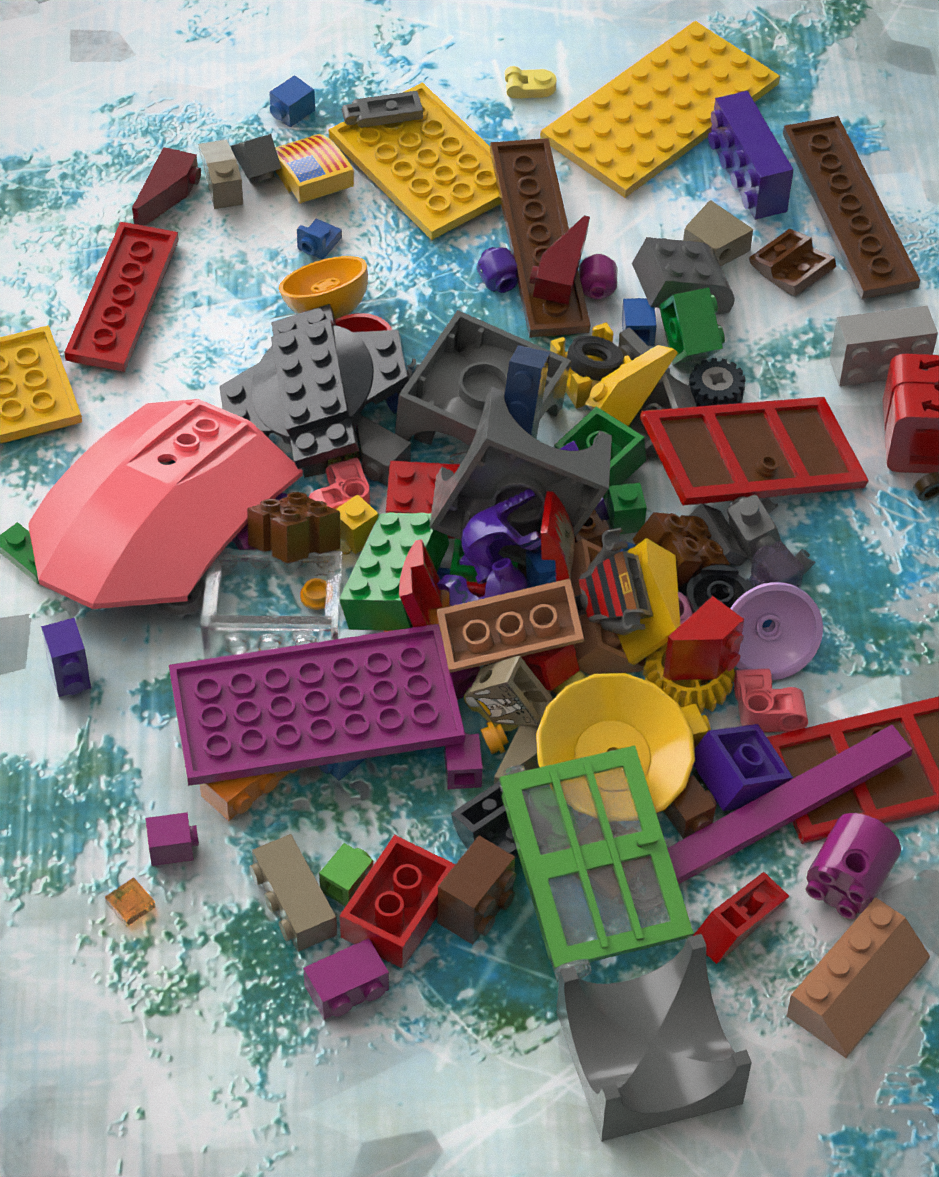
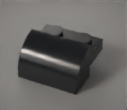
[451,781,552,859]

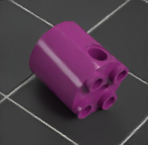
[805,813,902,919]

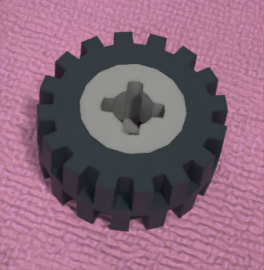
[688,358,745,407]

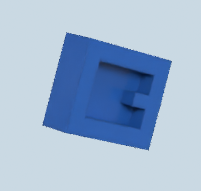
[297,218,342,260]

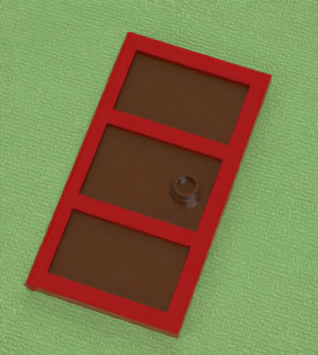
[640,397,869,506]
[767,696,939,844]

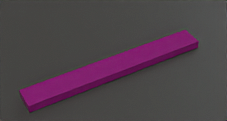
[667,725,912,885]

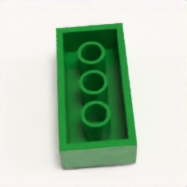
[339,512,450,631]

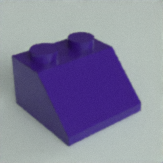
[694,724,793,811]

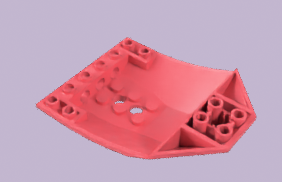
[28,399,303,609]

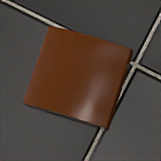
[749,229,836,297]

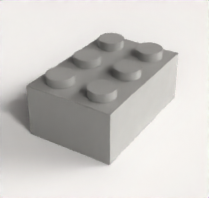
[830,306,938,386]

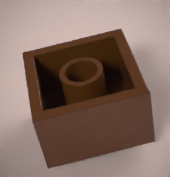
[437,836,516,945]

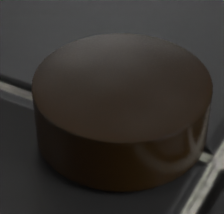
[913,472,939,501]

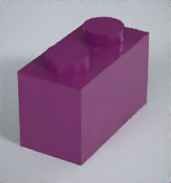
[303,938,389,1020]

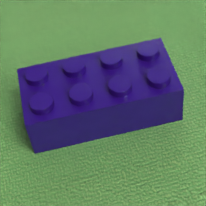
[708,91,794,220]

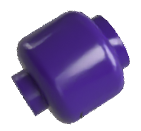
[476,247,518,293]

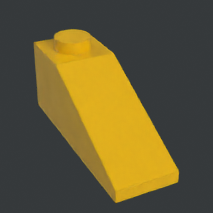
[585,345,678,426]

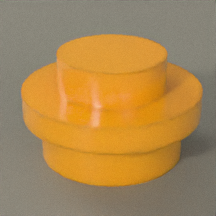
[300,578,333,610]
[480,721,509,754]

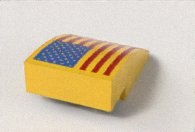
[275,134,354,204]

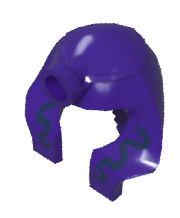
[462,489,541,584]
[437,554,527,606]

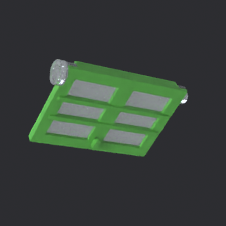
[499,745,694,982]

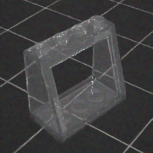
[201,548,343,659]

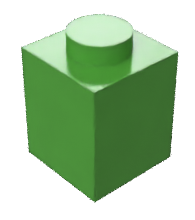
[319,843,373,907]

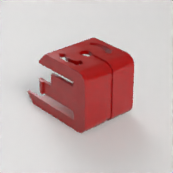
[883,353,939,474]

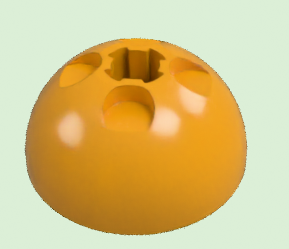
[279,256,368,319]

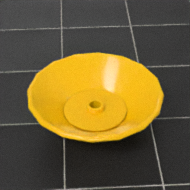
[536,673,695,823]

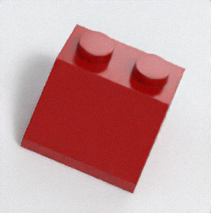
[663,596,744,680]

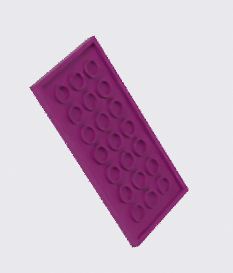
[169,624,465,786]

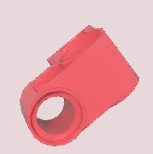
[309,457,370,509]
[734,669,808,732]

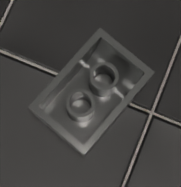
[632,237,735,313]

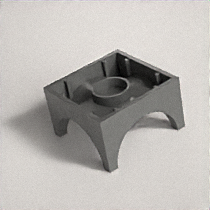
[395,310,571,446]
[430,387,612,566]
[556,934,752,1141]

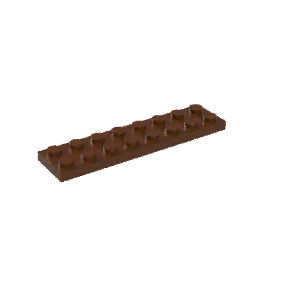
[783,116,920,299]
[490,138,591,338]

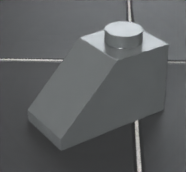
[230,134,282,181]
[356,416,411,487]

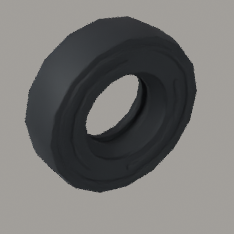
[567,336,623,381]

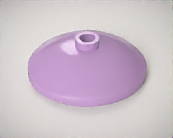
[730,582,823,680]

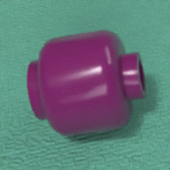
[579,254,618,299]

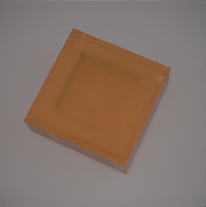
[105,877,156,927]

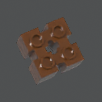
[247,492,341,564]
[632,512,730,589]

